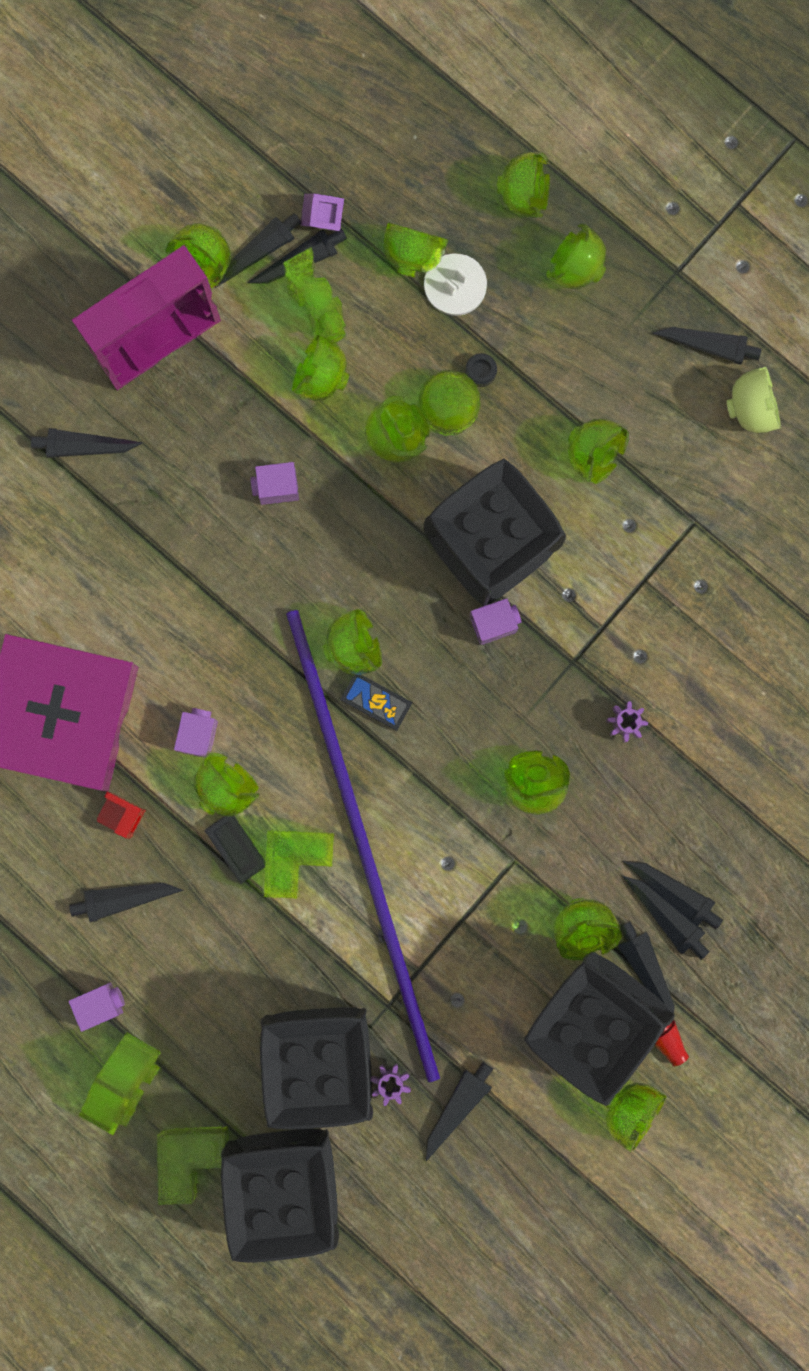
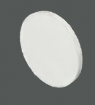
[424,254,487,316]

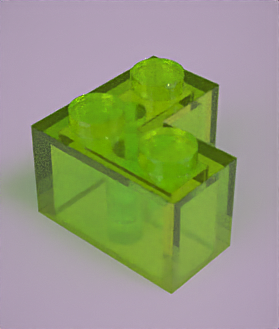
[264,830,335,899]
[79,1032,161,1135]
[157,1126,229,1205]

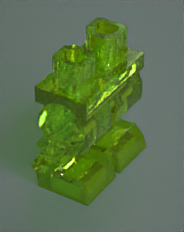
[283,247,346,346]

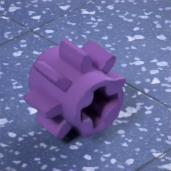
[606,701,648,743]
[371,1063,411,1106]

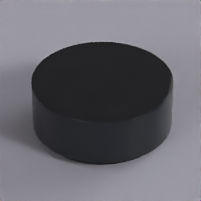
[465,353,497,387]

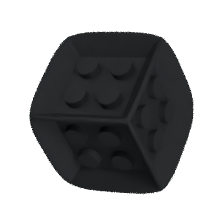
[423,458,566,607]
[524,952,675,1106]
[260,1007,373,1130]
[221,1129,339,1263]

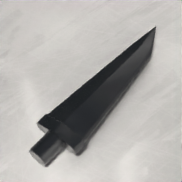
[214,213,301,289]
[247,228,347,284]
[653,327,762,365]
[31,428,144,458]
[623,861,723,930]
[621,875,710,960]
[69,883,184,923]
[617,921,675,1013]
[426,1061,494,1161]

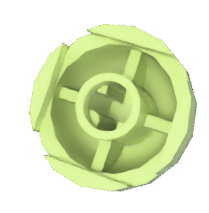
[727,367,781,433]

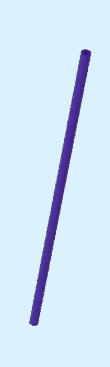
[286,610,440,1082]

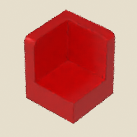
[97,791,146,839]

